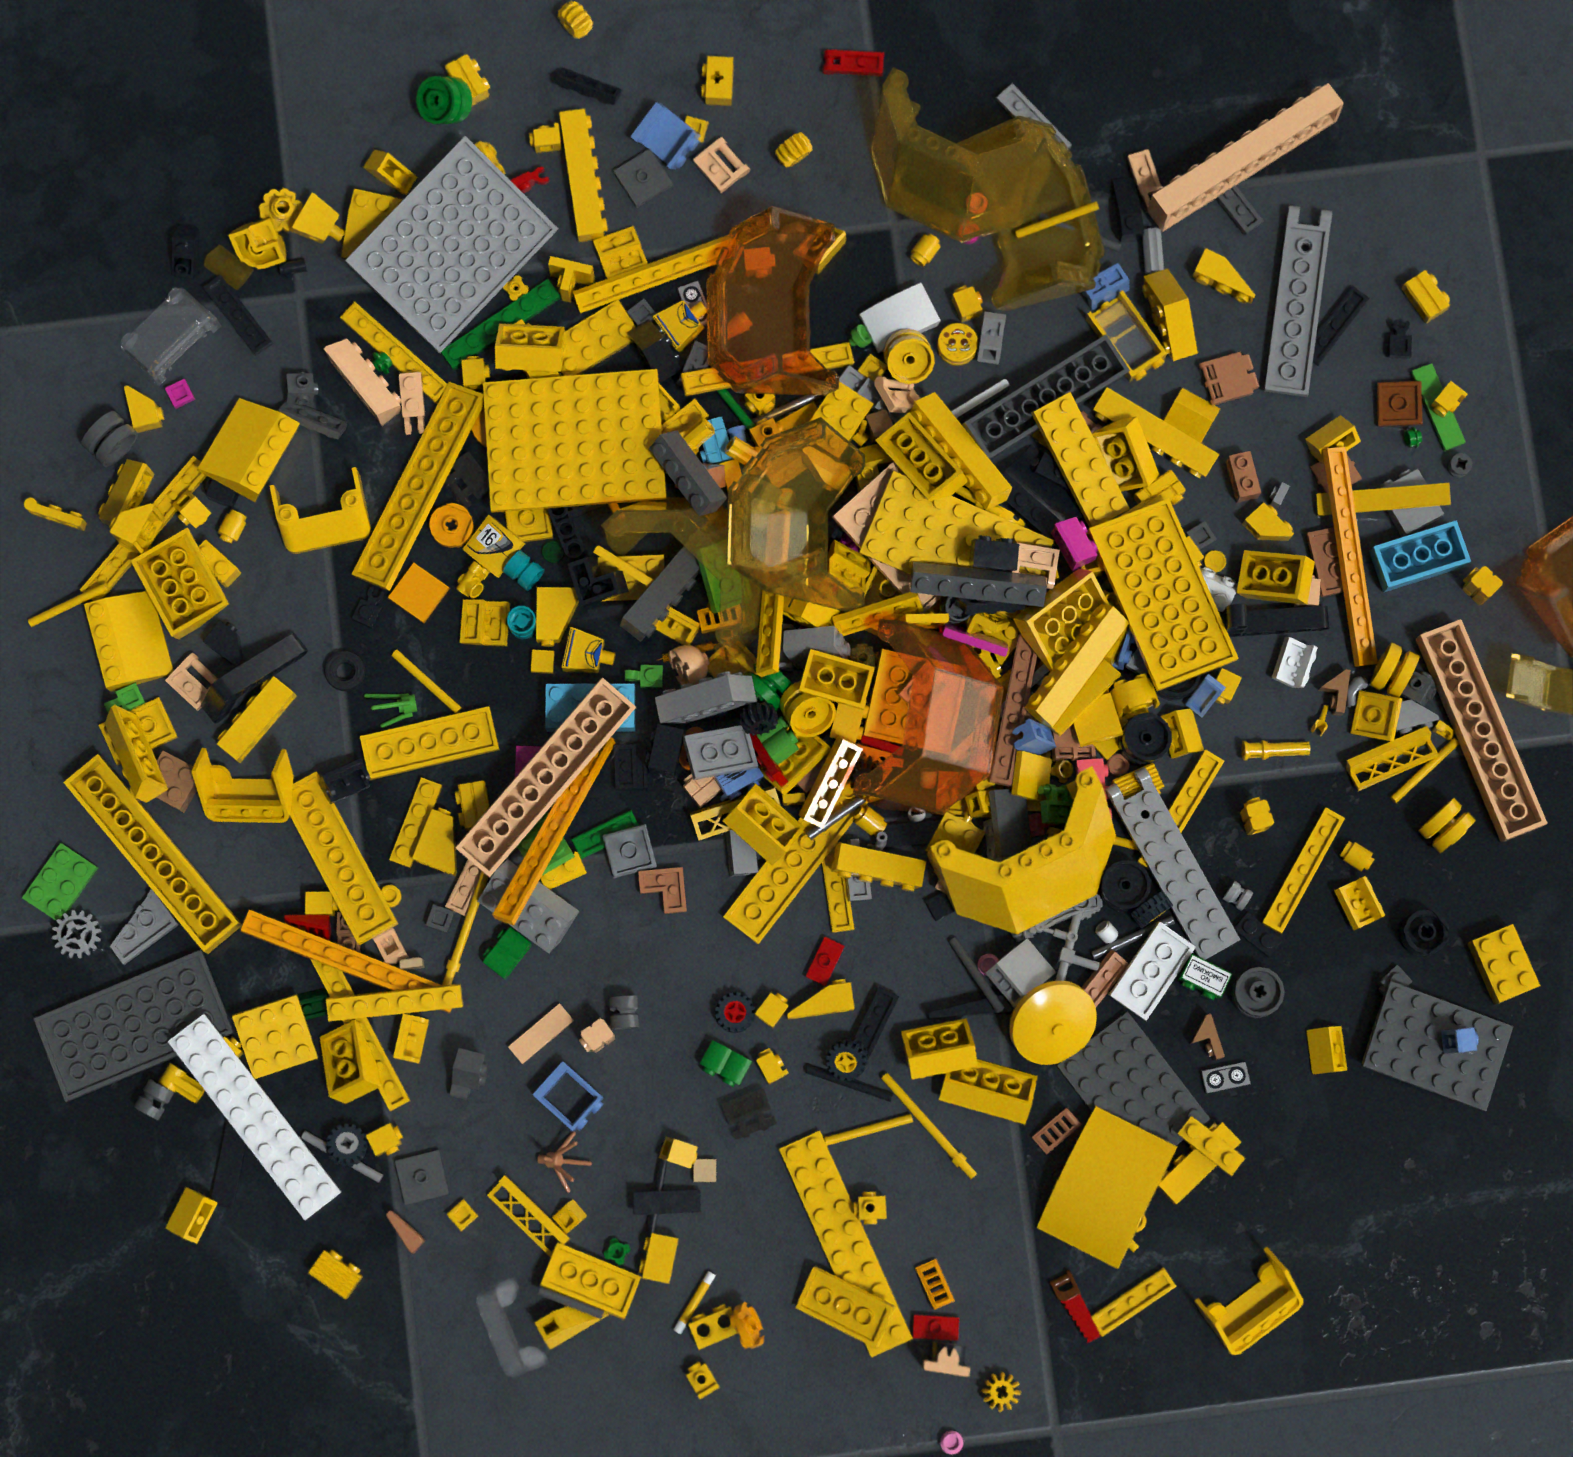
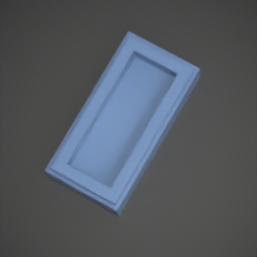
[1185,674,1226,717]

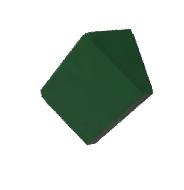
[284,988,329,1020]

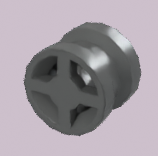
[1447,453,1472,478]

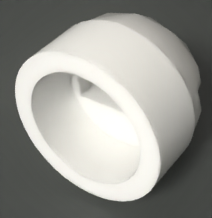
[908,805,926,823]

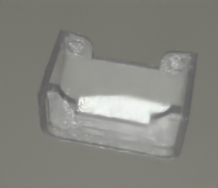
[121,287,221,386]
[476,1278,549,1377]

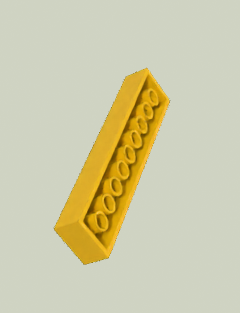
[63,754,242,954]

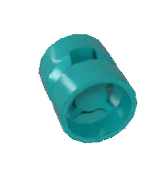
[503,550,545,591]
[507,606,536,639]

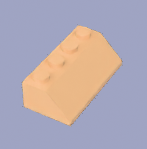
[324,339,402,426]

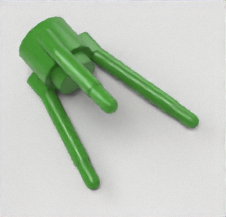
[364,693,417,728]

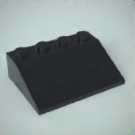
[1001,445,1084,549]

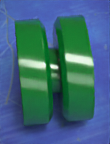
[416,76,473,124]
[744,661,792,711]

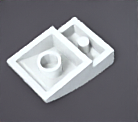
[859,283,941,353]

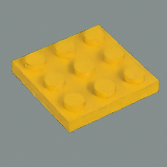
[232,994,318,1079]

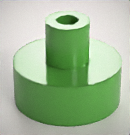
[849,325,872,348]

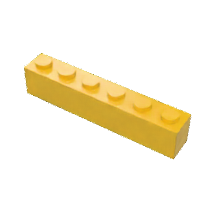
[559,109,608,242]
[1093,387,1219,479]
[910,392,1013,510]
[1024,604,1129,727]

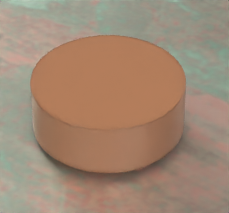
[1107,754,1130,777]

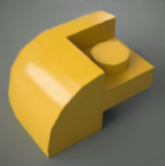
[228,217,287,269]

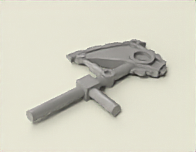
[1029,894,1103,981]

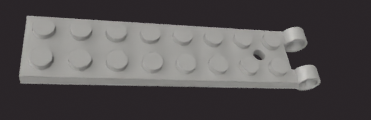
[1264,205,1332,397]
[1105,767,1240,960]

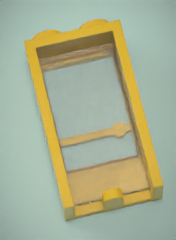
[1085,290,1167,382]

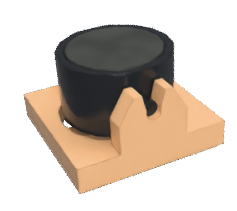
[922,1341,970,1377]

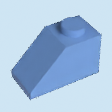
[1441,1028,1479,1053]

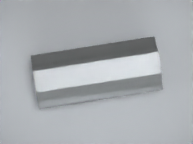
[1142,228,1164,275]

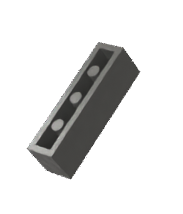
[649,431,727,516]

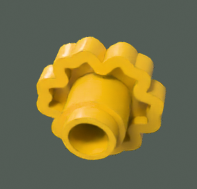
[258,188,302,232]

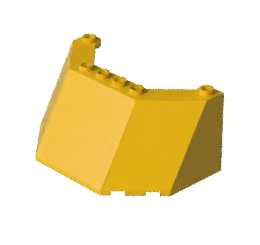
[927,766,1116,935]

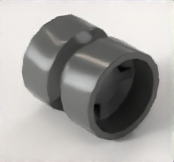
[939,597,971,624]
[609,996,639,1030]
[133,1079,175,1120]

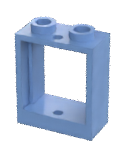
[533,1061,604,1132]

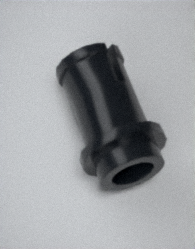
[279,258,307,277]

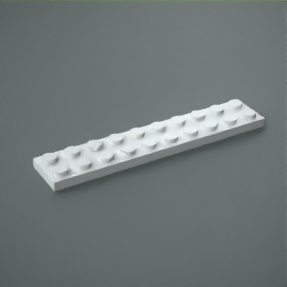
[168,1014,341,1220]

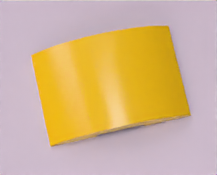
[1037,1106,1177,1269]

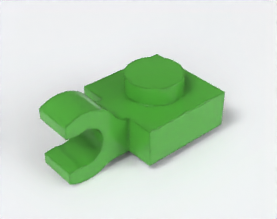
[625,665,663,689]
[104,683,145,713]

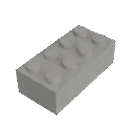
[655,672,757,724]
[477,859,579,953]

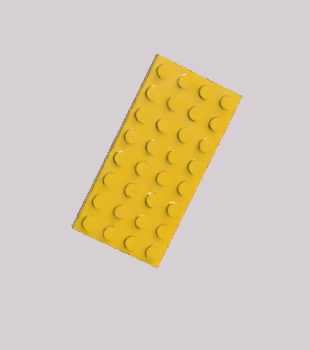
[858,471,1054,620]
[1087,498,1239,691]

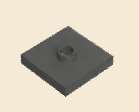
[614,149,673,208]
[603,824,657,878]
[395,1150,450,1205]

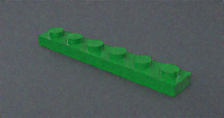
[441,279,561,371]

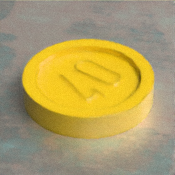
[1204,550,1226,573]

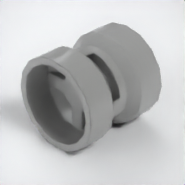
[1223,881,1253,911]

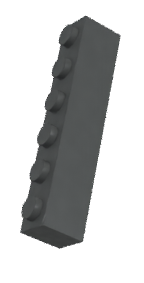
[620,525,722,642]
[910,562,1047,607]

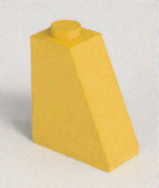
[536,587,579,647]
[412,808,457,876]

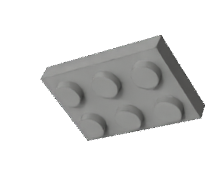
[682,725,758,780]

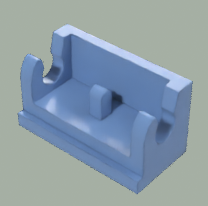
[1081,263,1129,311]
[1012,719,1056,756]

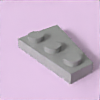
[110,889,179,965]

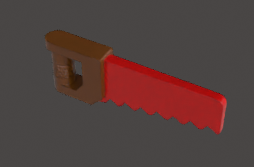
[1049,1270,1100,1343]

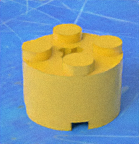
[1110,673,1160,719]

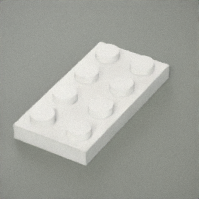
[1109,921,1196,1021]

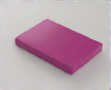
[942,623,1008,657]

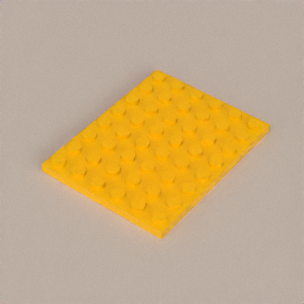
[483,369,667,513]

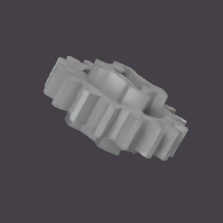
[52,910,102,959]

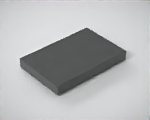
[989,789,1032,858]

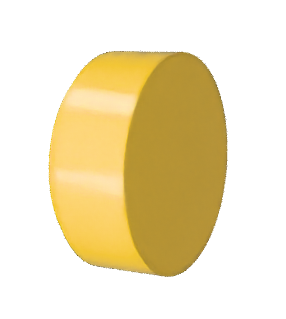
[381,885,402,908]

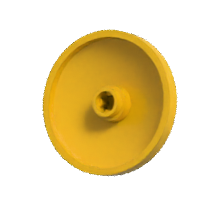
[1010,981,1097,1065]

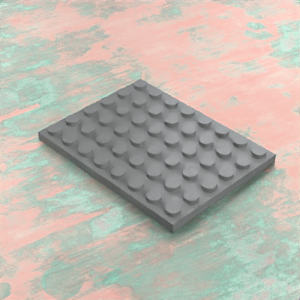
[345,136,558,353]

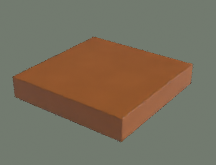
[1377,381,1423,427]

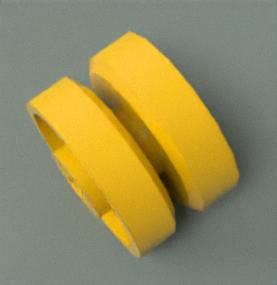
[883,329,935,384]
[1369,642,1420,698]
[780,681,836,737]
[1418,798,1476,853]

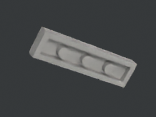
[996,84,1071,161]

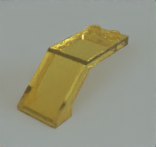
[1506,654,1573,715]

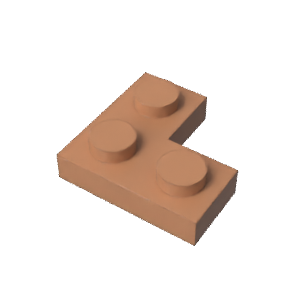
[638,867,687,914]

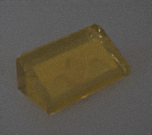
[204,245,254,290]

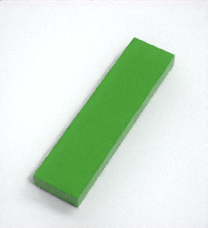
[1411,363,1466,452]

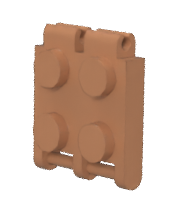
[1199,352,1259,405]
[1050,724,1096,761]

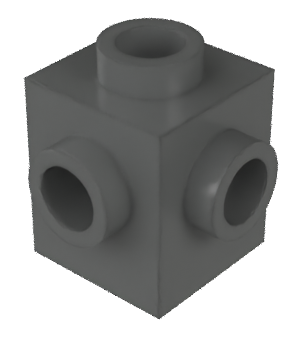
[285,372,318,405]
[1401,671,1437,707]

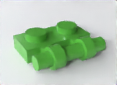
[1038,784,1073,825]

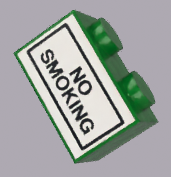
[1178,954,1232,1001]

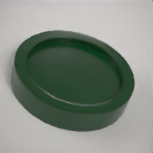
[542,541,564,563]

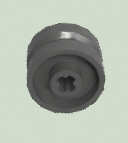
[82,411,138,467]
[1231,967,1284,1018]

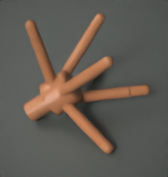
[537,1132,592,1193]

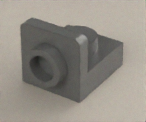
[1377,965,1413,995]

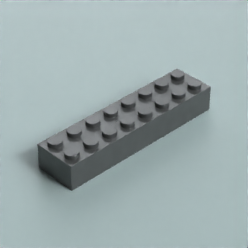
[962,334,1130,460]

